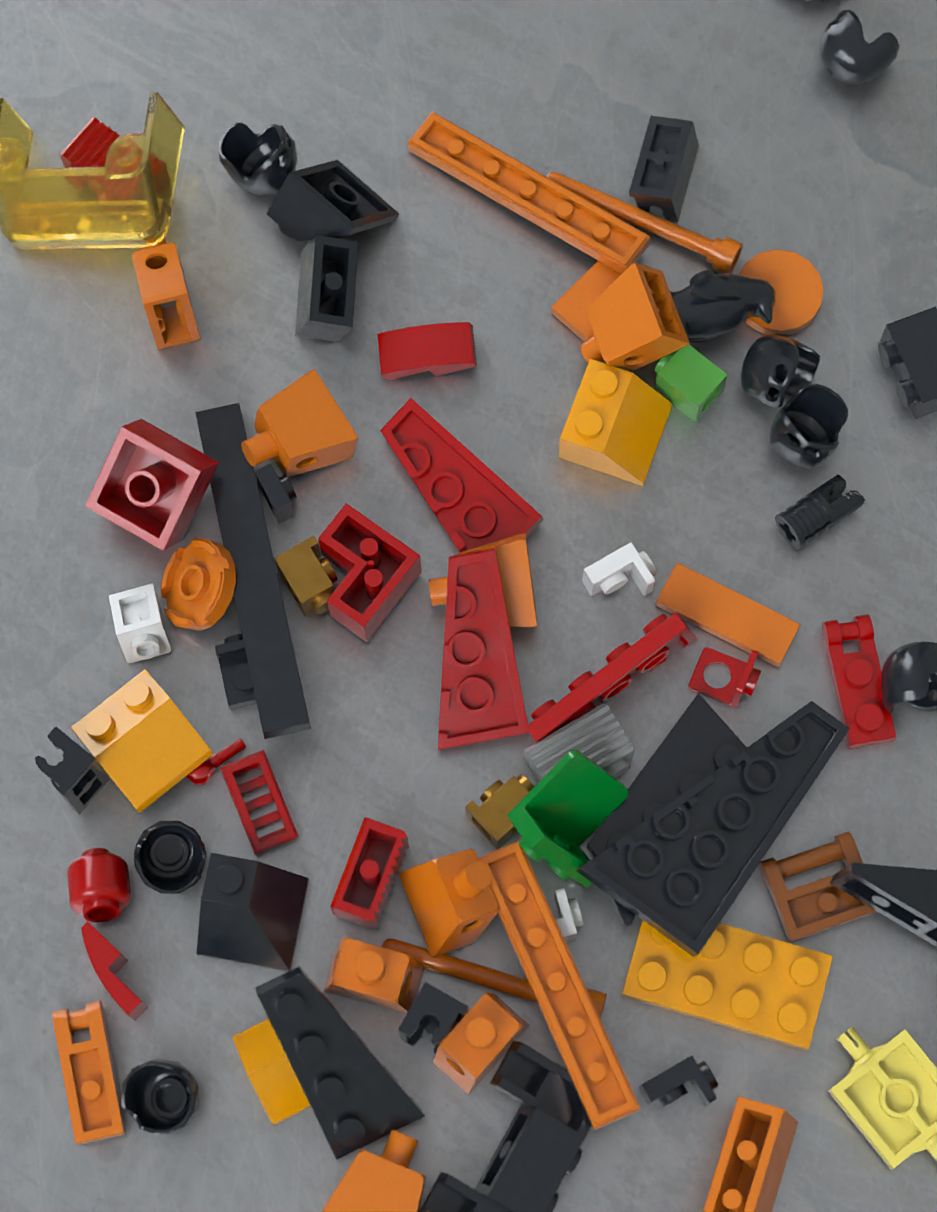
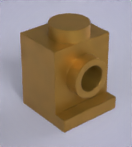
[274,535,338,616]
[465,774,535,850]

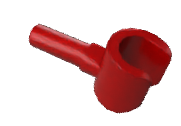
[186,738,246,785]

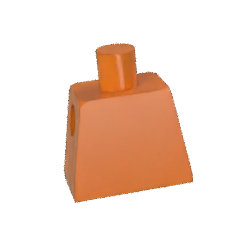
[132,235,201,350]
[580,262,690,371]
[241,369,359,477]
[429,534,537,627]
[398,848,498,957]
[324,937,425,1014]
[433,993,530,1095]
[322,1130,426,1212]

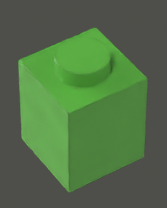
[654,344,728,423]

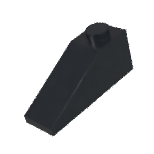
[830,863,937,947]

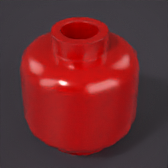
[67,848,131,923]

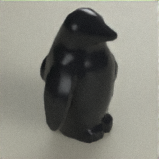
[670,270,775,342]

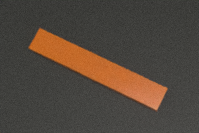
[407,112,650,274]
[479,841,640,1131]

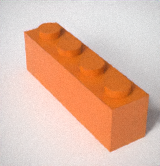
[703,1096,798,1212]

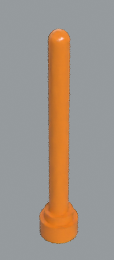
[546,172,743,274]
[382,938,607,1019]

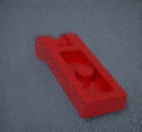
[822,614,896,749]

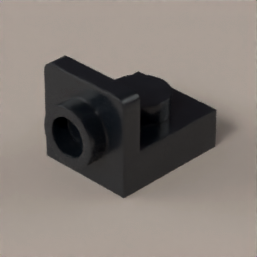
[215,634,257,710]
[638,1055,718,1107]

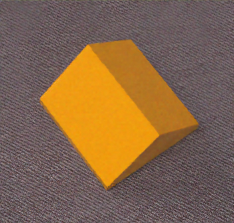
[232,1019,311,1125]

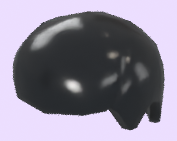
[134,820,206,894]
[120,1059,199,1135]

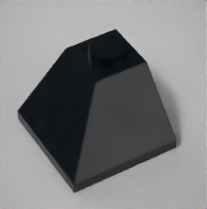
[266,159,400,242]
[196,853,309,972]

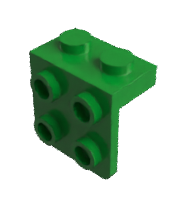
[507,750,629,888]

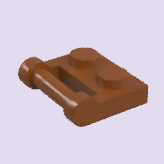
[759,832,878,943]

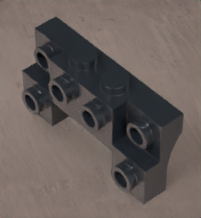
[419,1041,592,1212]

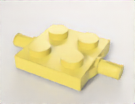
[828,1026,937,1170]

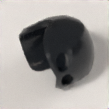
[819,10,899,85]
[218,122,297,195]
[741,335,820,408]
[769,384,848,469]
[881,641,937,713]

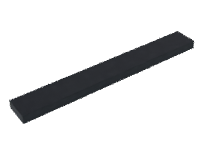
[195,403,311,739]

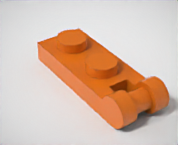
[52,1000,126,1145]

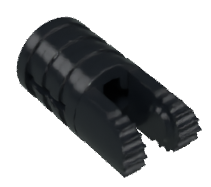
[775,474,865,550]

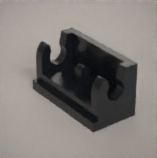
[629,115,699,222]
[35,726,110,815]
[398,982,469,1054]

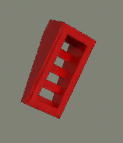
[219,750,299,855]

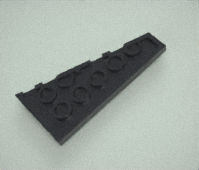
[576,701,850,957]

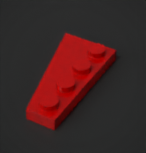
[380,398,544,552]
[437,548,529,750]
[525,613,698,743]

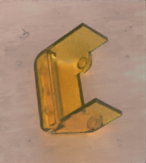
[0,92,185,249]

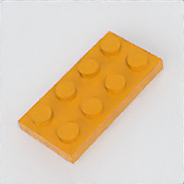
[621,920,833,1051]

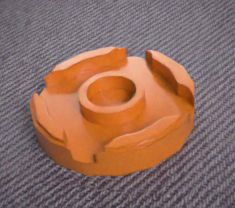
[738,249,824,336]
[161,538,236,631]

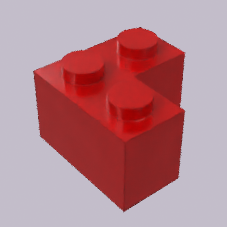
[318,503,422,642]

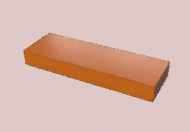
[655,562,801,668]

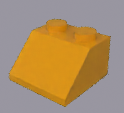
[558,359,673,486]
[71,669,213,813]

